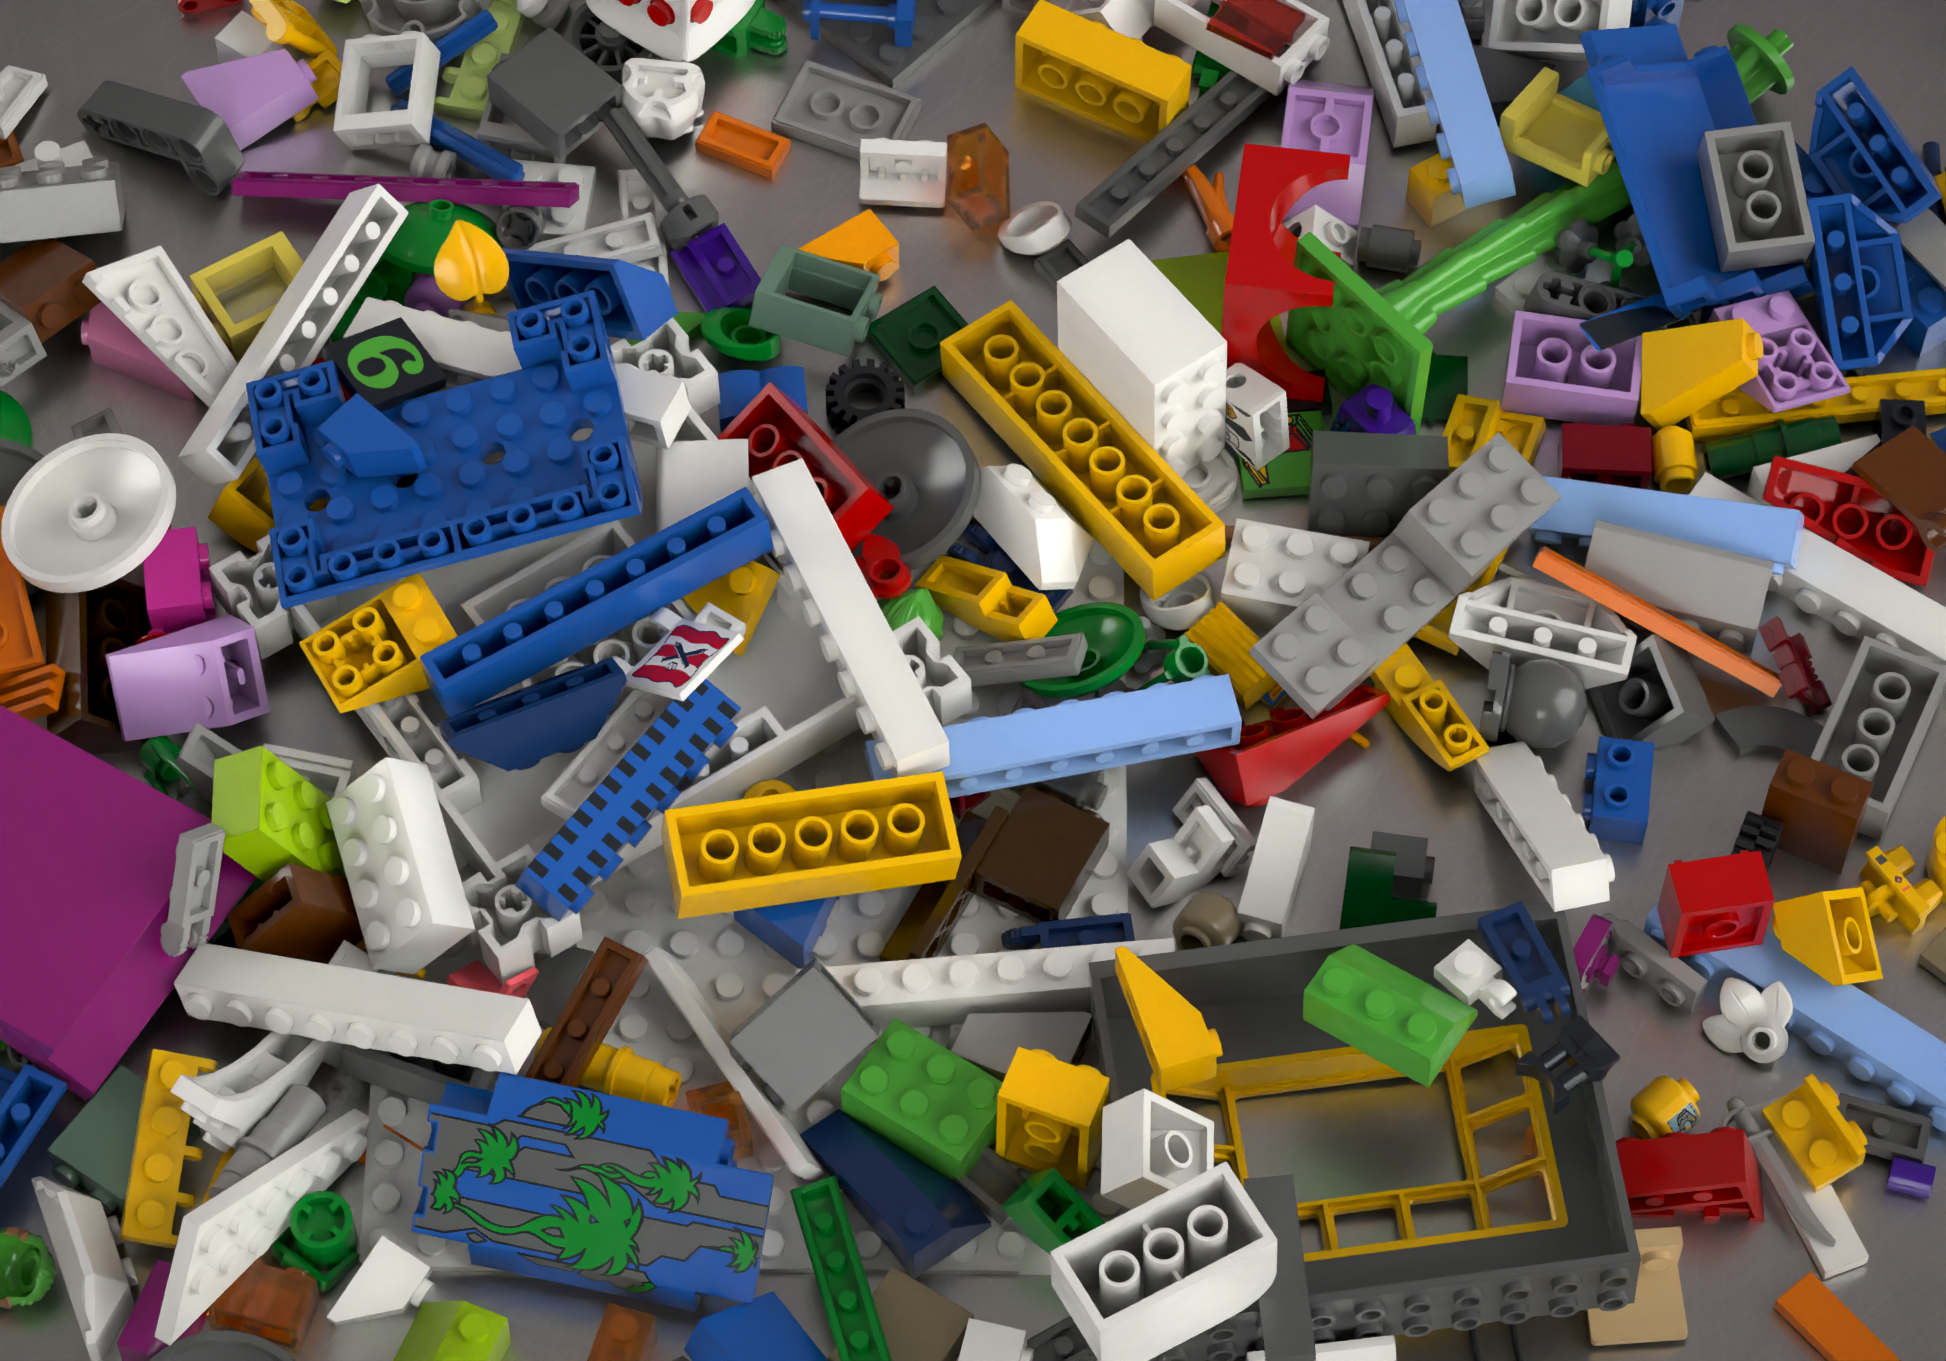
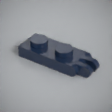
[1477,901,1571,1025]

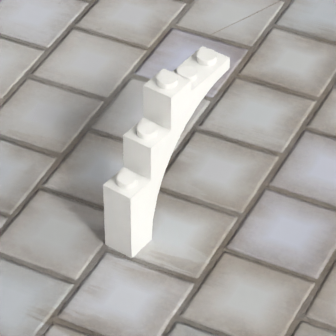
[170,940,396,1154]

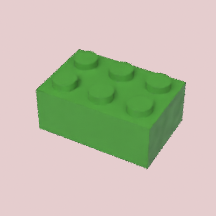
[841,1018,1003,1181]

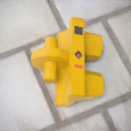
[1859,845,1943,935]

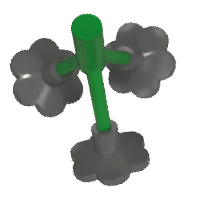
[1555,213,1651,293]

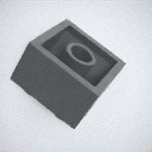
[1588,634,1715,751]

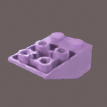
[1708,290,1851,413]
[106,614,270,741]

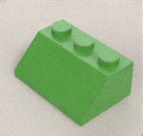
[1303,943,1478,1088]

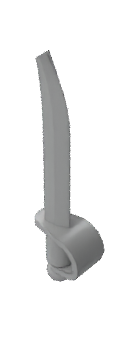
[1721,1096,1836,1247]

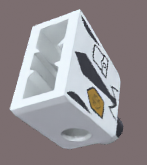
[1225,363,1290,471]

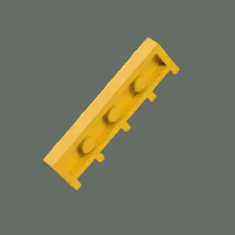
[119,1049,217,1249]

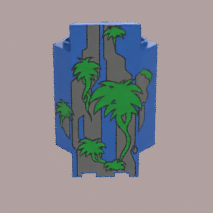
[411,1072,774,1312]

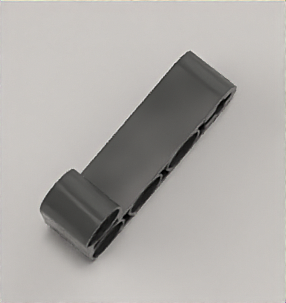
[77,80,244,196]
[1523,272,1702,332]

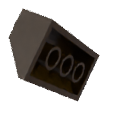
[45,578,152,754]

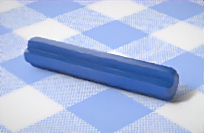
[385,10,498,95]

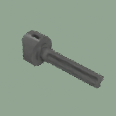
[602,106,719,251]

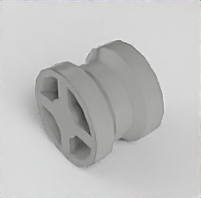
[409,143,457,178]

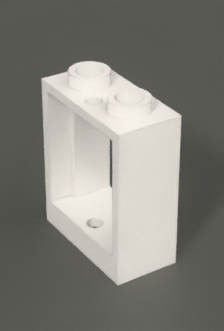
[333,30,441,151]

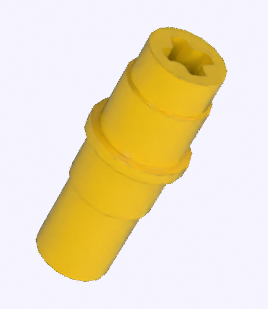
[534,1027,681,1108]

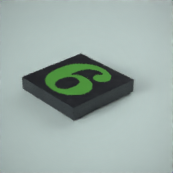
[322,317,447,412]

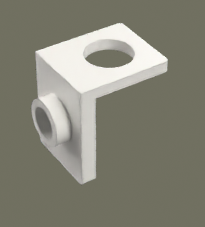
[1282,205,1357,267]

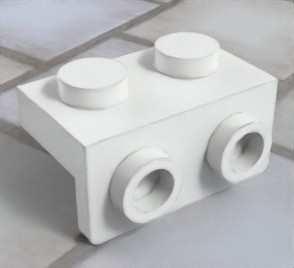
[859,138,947,208]

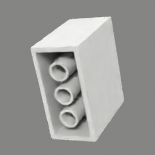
[1057,239,1227,478]

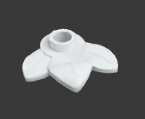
[1702,977,1793,1064]

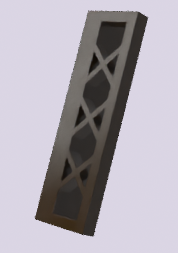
[880,805,1009,962]

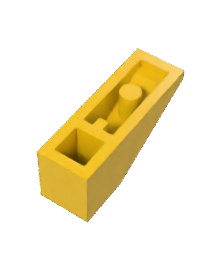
[1115,946,1223,1093]

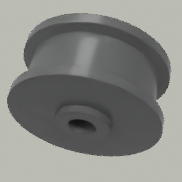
[566,3,663,86]

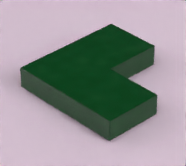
[1339,846,1437,930]

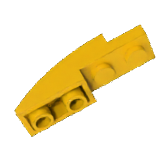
[1370,643,1489,772]

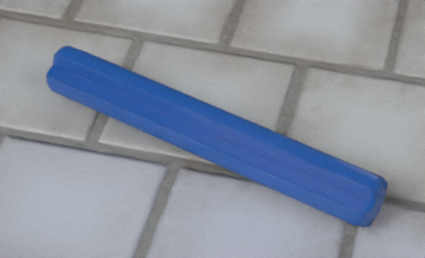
[390,98,525,181]

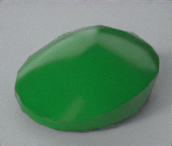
[700,307,782,362]

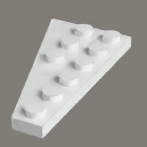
[154,1108,370,1346]

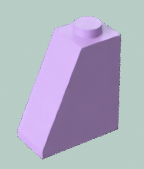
[180,48,319,151]

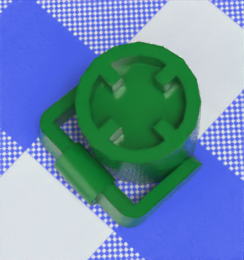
[270,1191,361,1292]

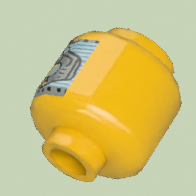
[1628,1075,1700,1140]

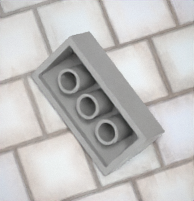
[1584,520,1774,653]

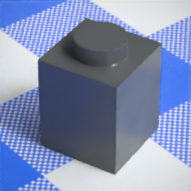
[1370,831,1435,900]

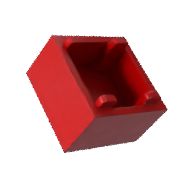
[1657,849,1775,958]

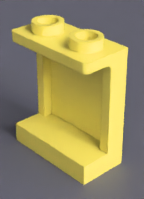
[1499,67,1615,187]

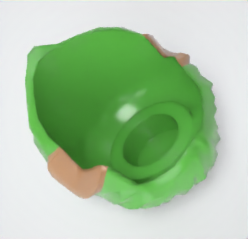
[0,1226,57,1309]

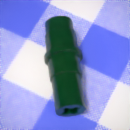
[1702,414,1842,480]

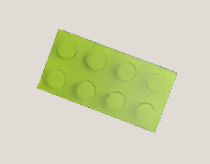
[211,746,347,883]

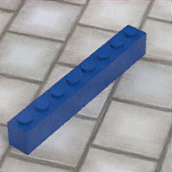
[420,487,774,718]

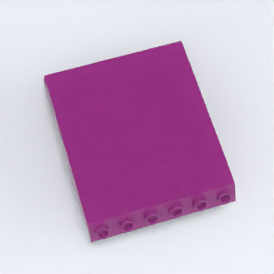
[0,705,257,1102]

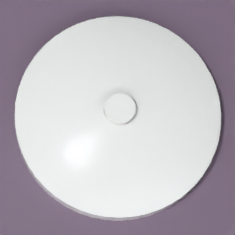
[1,433,176,593]

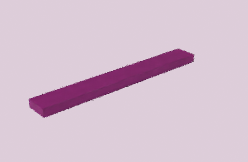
[232,171,580,208]

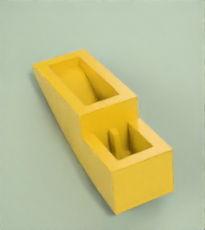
[915,555,1058,642]

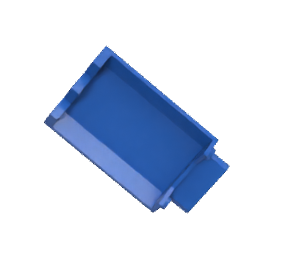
[1579,24,1814,317]

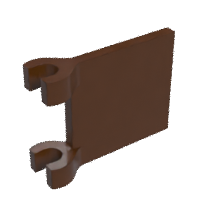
[1852,425,1946,553]

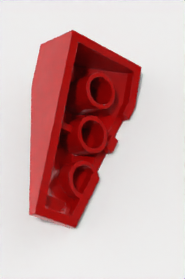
[1762,455,1935,587]
[1195,685,1391,808]

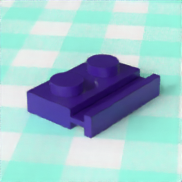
[669,223,761,313]

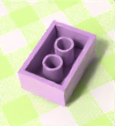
[1501,310,1642,426]

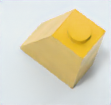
[1641,318,1763,431]

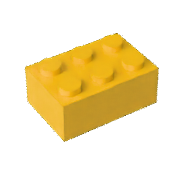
[996,1046,1110,1190]

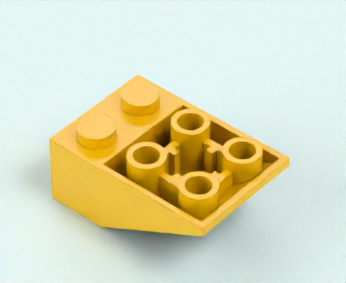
[299,573,458,714]

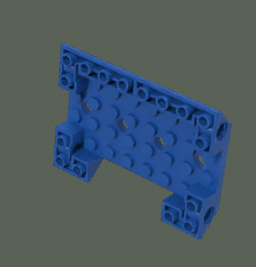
[246,290,643,609]

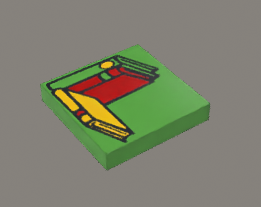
[1236,411,1324,499]

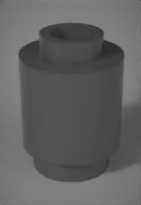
[1357,224,1422,273]

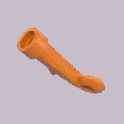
[1180,164,1234,252]

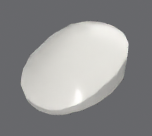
[998,201,1072,256]
[1139,573,1216,631]

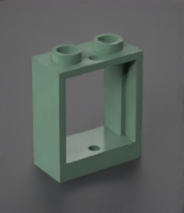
[749,244,883,357]

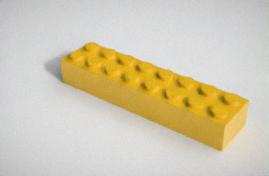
[940,300,1226,601]

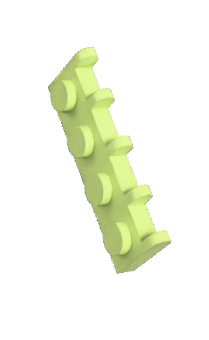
[433,0,525,121]

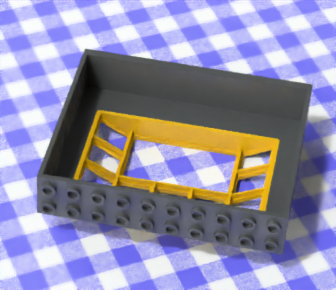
[1088,902,1641,1361]

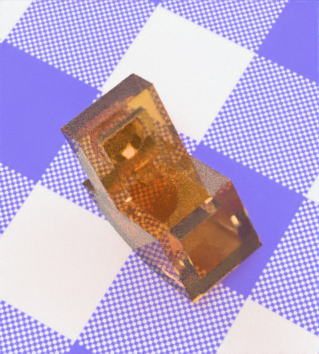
[685,1081,754,1160]

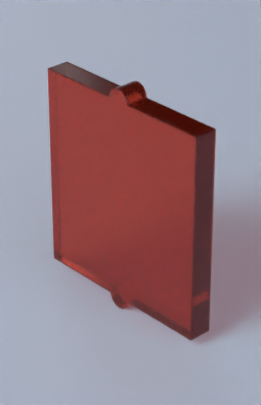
[1206,0,1306,60]

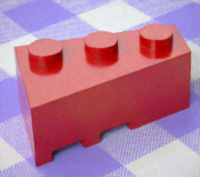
[1615,1127,1764,1222]

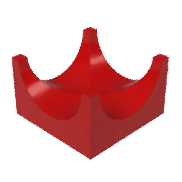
[1221,143,1351,402]

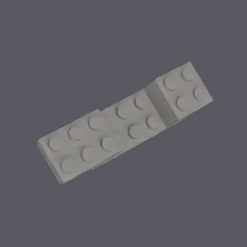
[1248,432,1562,719]

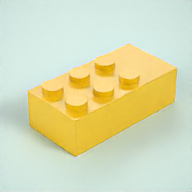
[1014,0,1192,144]

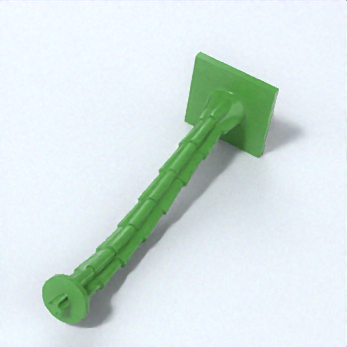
[1286,23,1795,435]

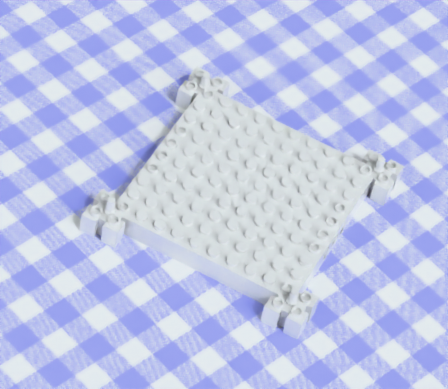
[209,317,972,986]

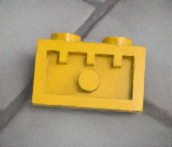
[1761,1073,1867,1193]

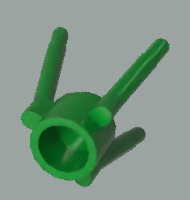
[139,735,199,796]

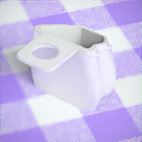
[621,58,705,140]

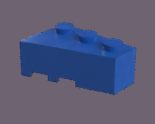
[733,896,840,969]

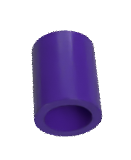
[1886,1156,1936,1199]

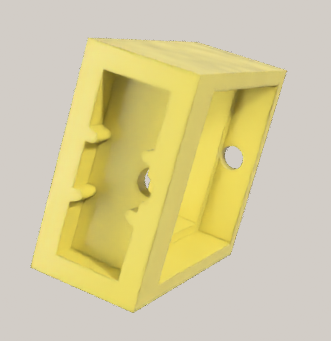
[189,231,304,361]

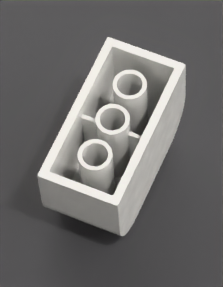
[1050,1161,1278,1361]

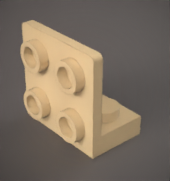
[1586,1226,1688,1346]

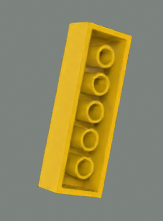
[661,771,962,919]

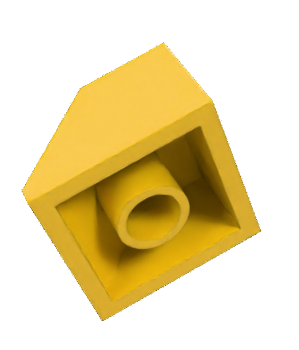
[1772,887,1883,986]

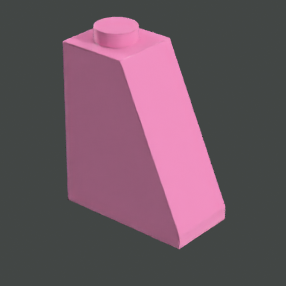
[81,302,195,400]

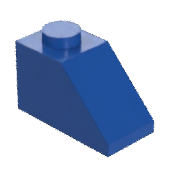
[317,393,427,478]

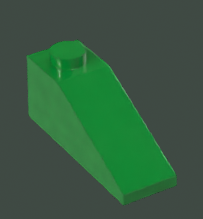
[1001,1168,1105,1255]

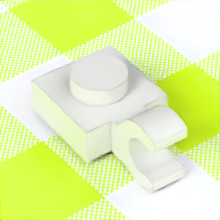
[1434,938,1517,1020]

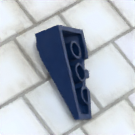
[800,1109,991,1279]

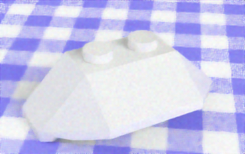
[973,464,1094,590]
[1448,577,1637,690]
[31,1176,139,1361]

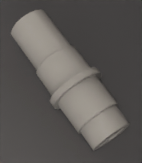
[208,1084,326,1199]

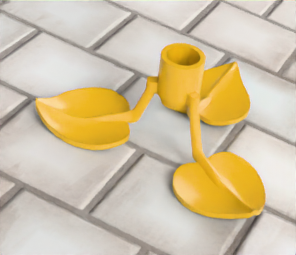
[430,220,509,394]

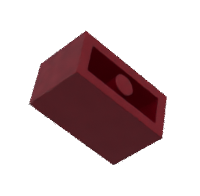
[1558,422,1652,490]

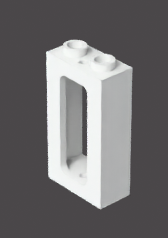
[1153,0,1330,96]

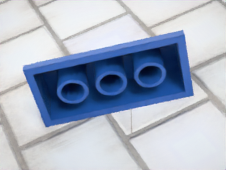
[501,248,678,341]

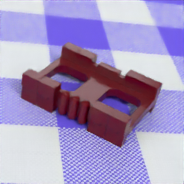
[1758,616,1832,715]

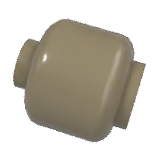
[1173,892,1242,951]

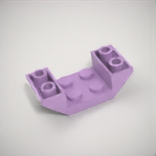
[1281,80,1375,230]

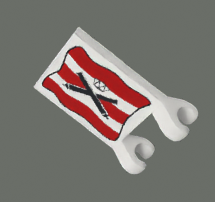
[612,607,744,701]

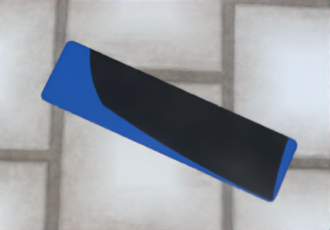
[1579,292,1689,352]

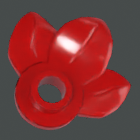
[854,534,912,598]

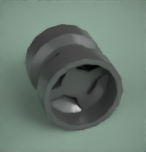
[496,206,546,250]

